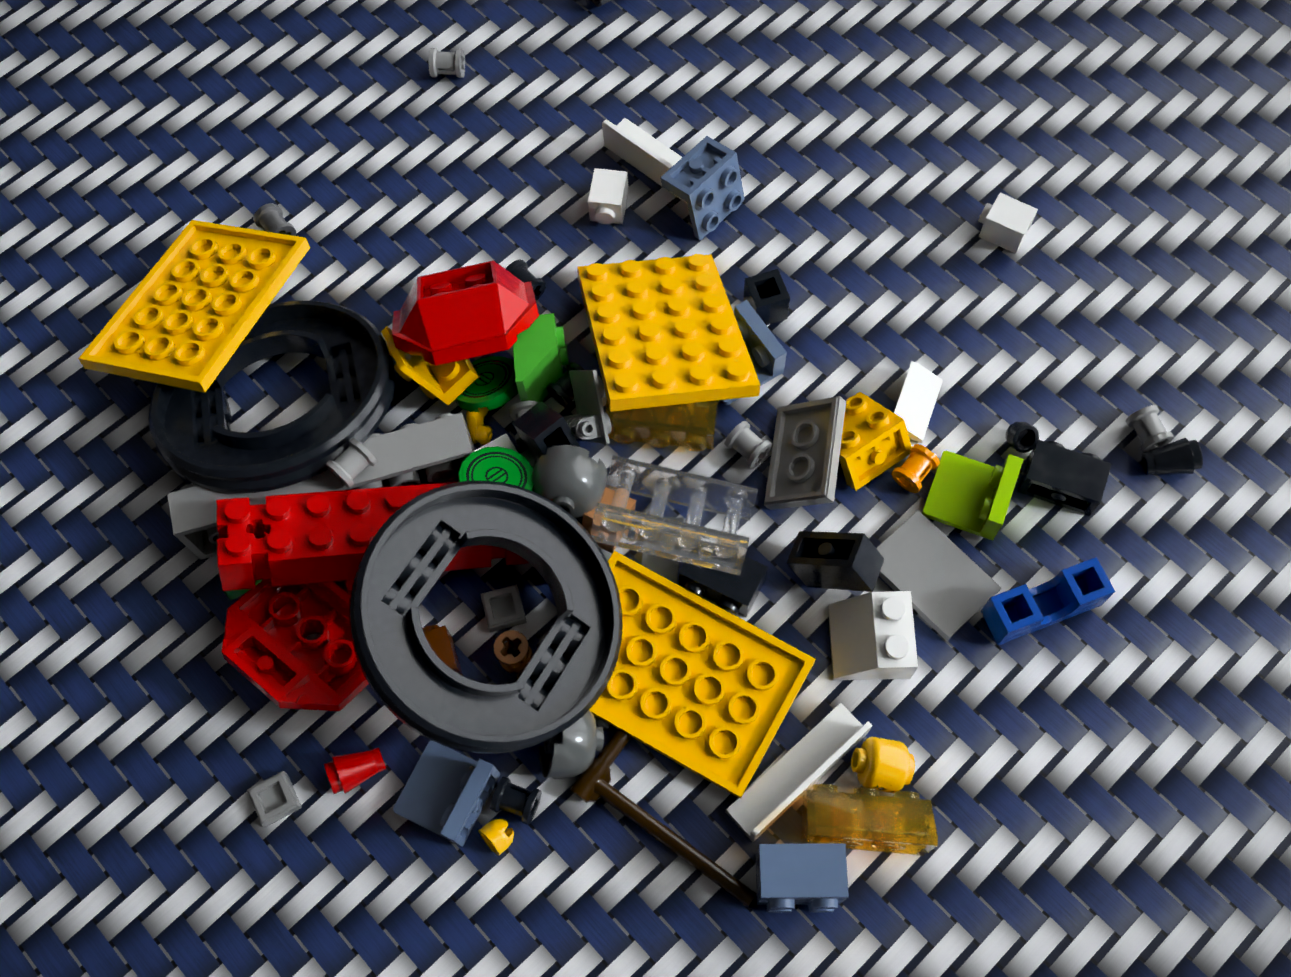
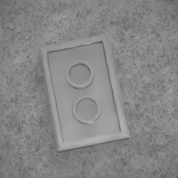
[764,396,846,510]
[876,510,1001,641]

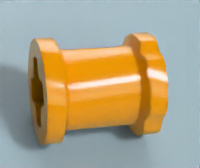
[891,444,940,493]

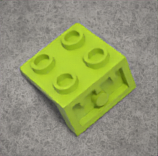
[922,451,1024,541]

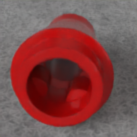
[324,747,386,794]

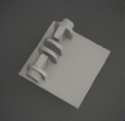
[564,370,611,444]

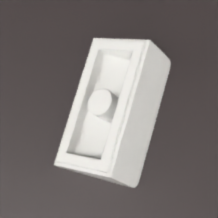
[894,361,943,443]

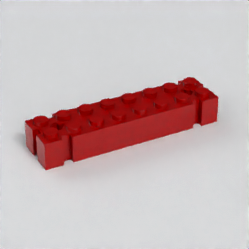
[216,482,529,591]

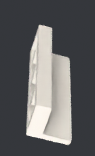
[602,118,687,204]
[725,703,872,842]

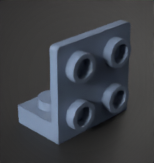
[660,136,744,240]
[720,300,787,406]
[393,740,500,847]

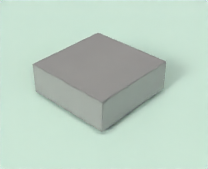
[481,584,527,632]
[247,771,302,827]

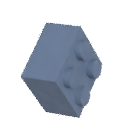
[755,843,849,913]

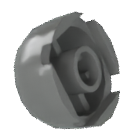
[532,445,608,518]
[539,710,604,779]

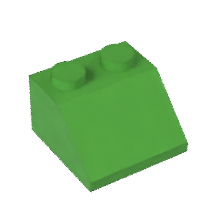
[513,313,569,402]

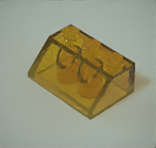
[606,400,718,452]
[801,784,938,856]

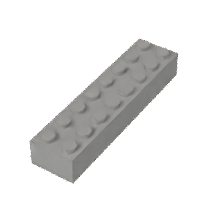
[167,413,475,560]

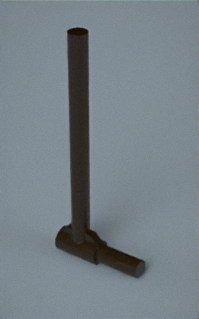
[570,729,757,908]

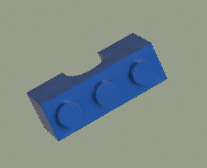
[981,557,1116,645]

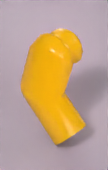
[466,407,493,445]

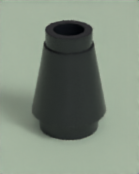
[1141,438,1203,475]

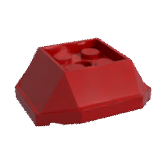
[392,260,539,366]
[221,579,369,711]

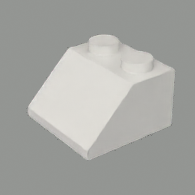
[828,591,918,680]

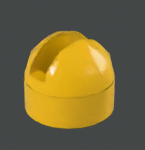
[478,819,514,856]

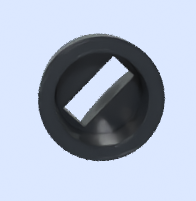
[1005,422,1039,453]

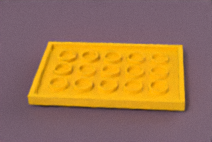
[78,220,310,393]
[577,254,760,412]
[589,550,816,798]

